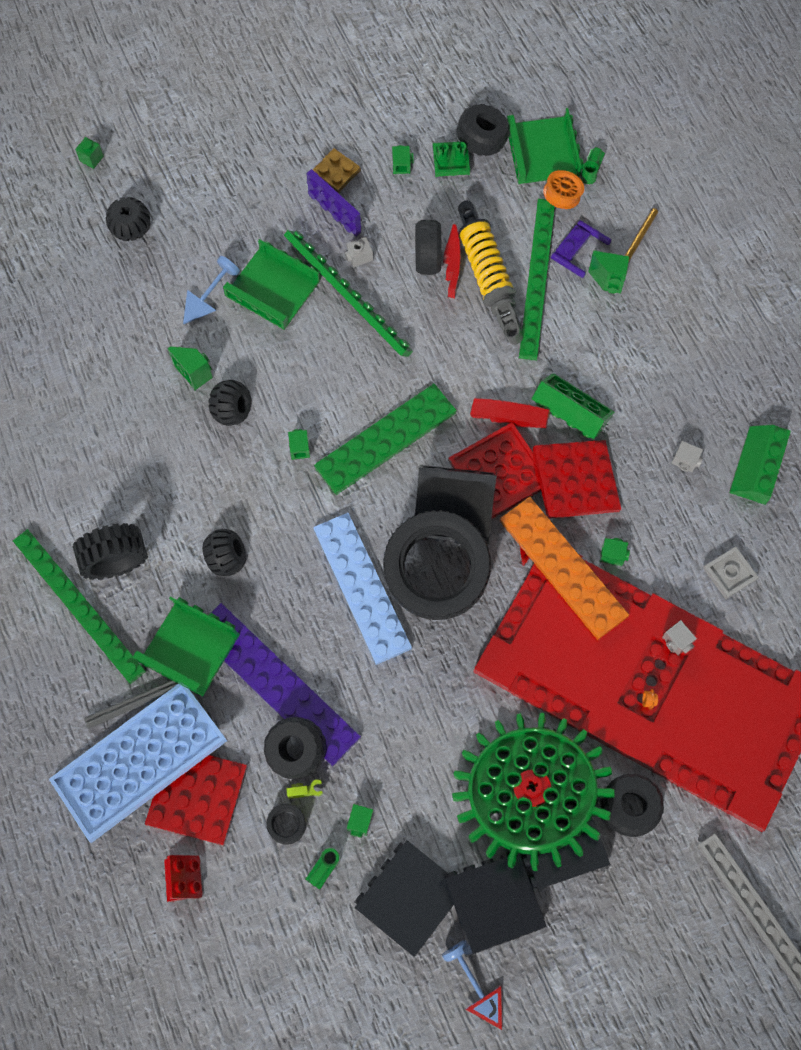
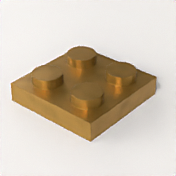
[313,148,361,193]

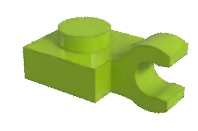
[287,780,323,799]

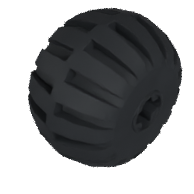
[106,197,150,241]
[209,380,252,426]
[202,529,246,577]

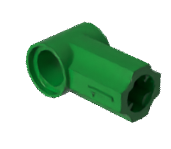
[581,147,605,185]
[305,848,341,890]

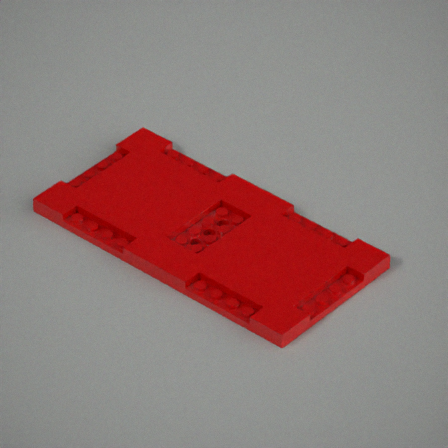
[473,554,801,832]

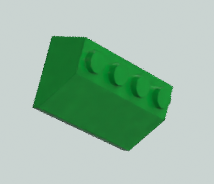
[532,373,615,439]
[729,425,791,505]

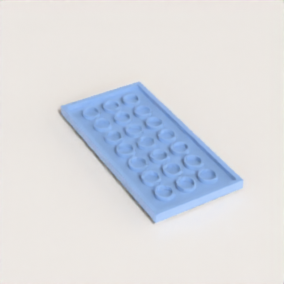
[49,684,227,843]

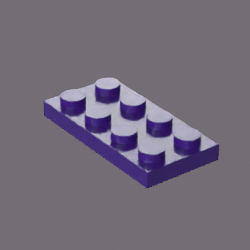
[306,169,361,237]

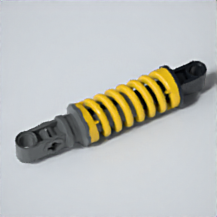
[458,200,523,345]

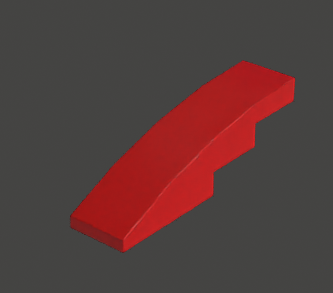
[443,224,460,299]
[470,398,550,428]

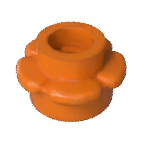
[642,689,658,709]

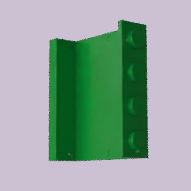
[507,108,583,184]
[223,239,320,330]
[133,596,240,697]

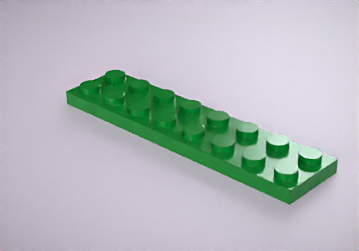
[314,384,457,495]

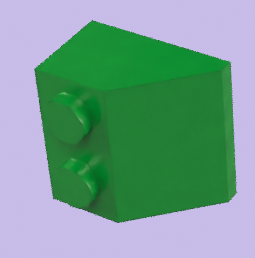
[588,250,629,294]
[167,346,213,390]

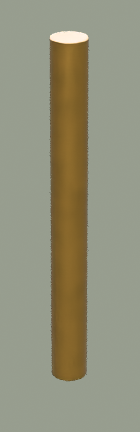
[624,208,658,263]

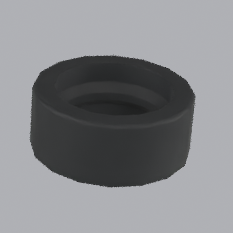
[266,803,306,845]

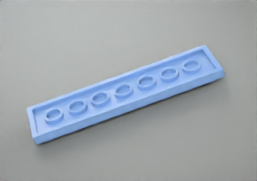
[313,513,412,665]

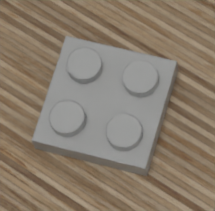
[703,547,759,599]

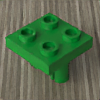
[432,142,470,177]

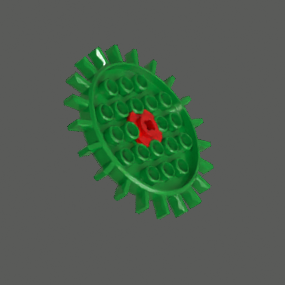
[452,713,614,871]

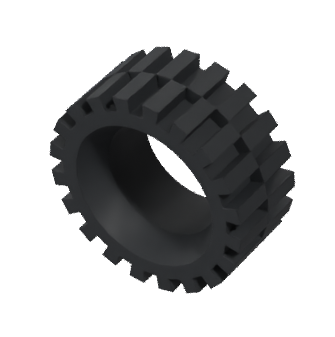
[72,523,148,580]

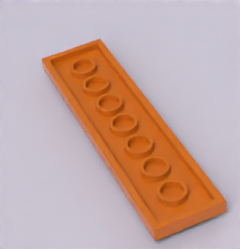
[499,497,629,640]

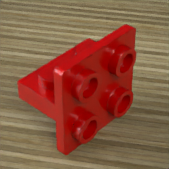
[164,855,202,902]

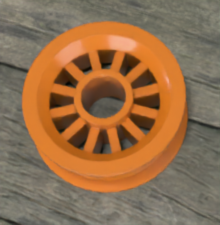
[543,170,584,209]

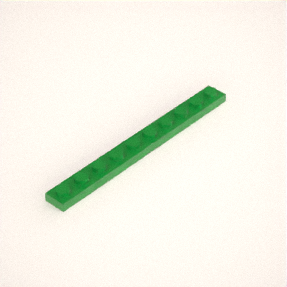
[518,199,555,361]
[284,230,413,357]
[13,529,146,684]

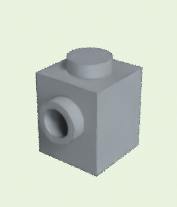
[344,237,373,267]
[671,441,703,472]
[662,620,697,655]

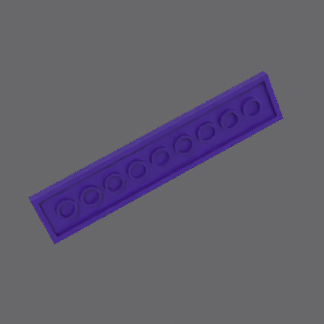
[211,603,361,767]

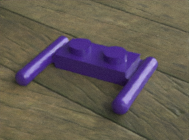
[551,220,612,278]

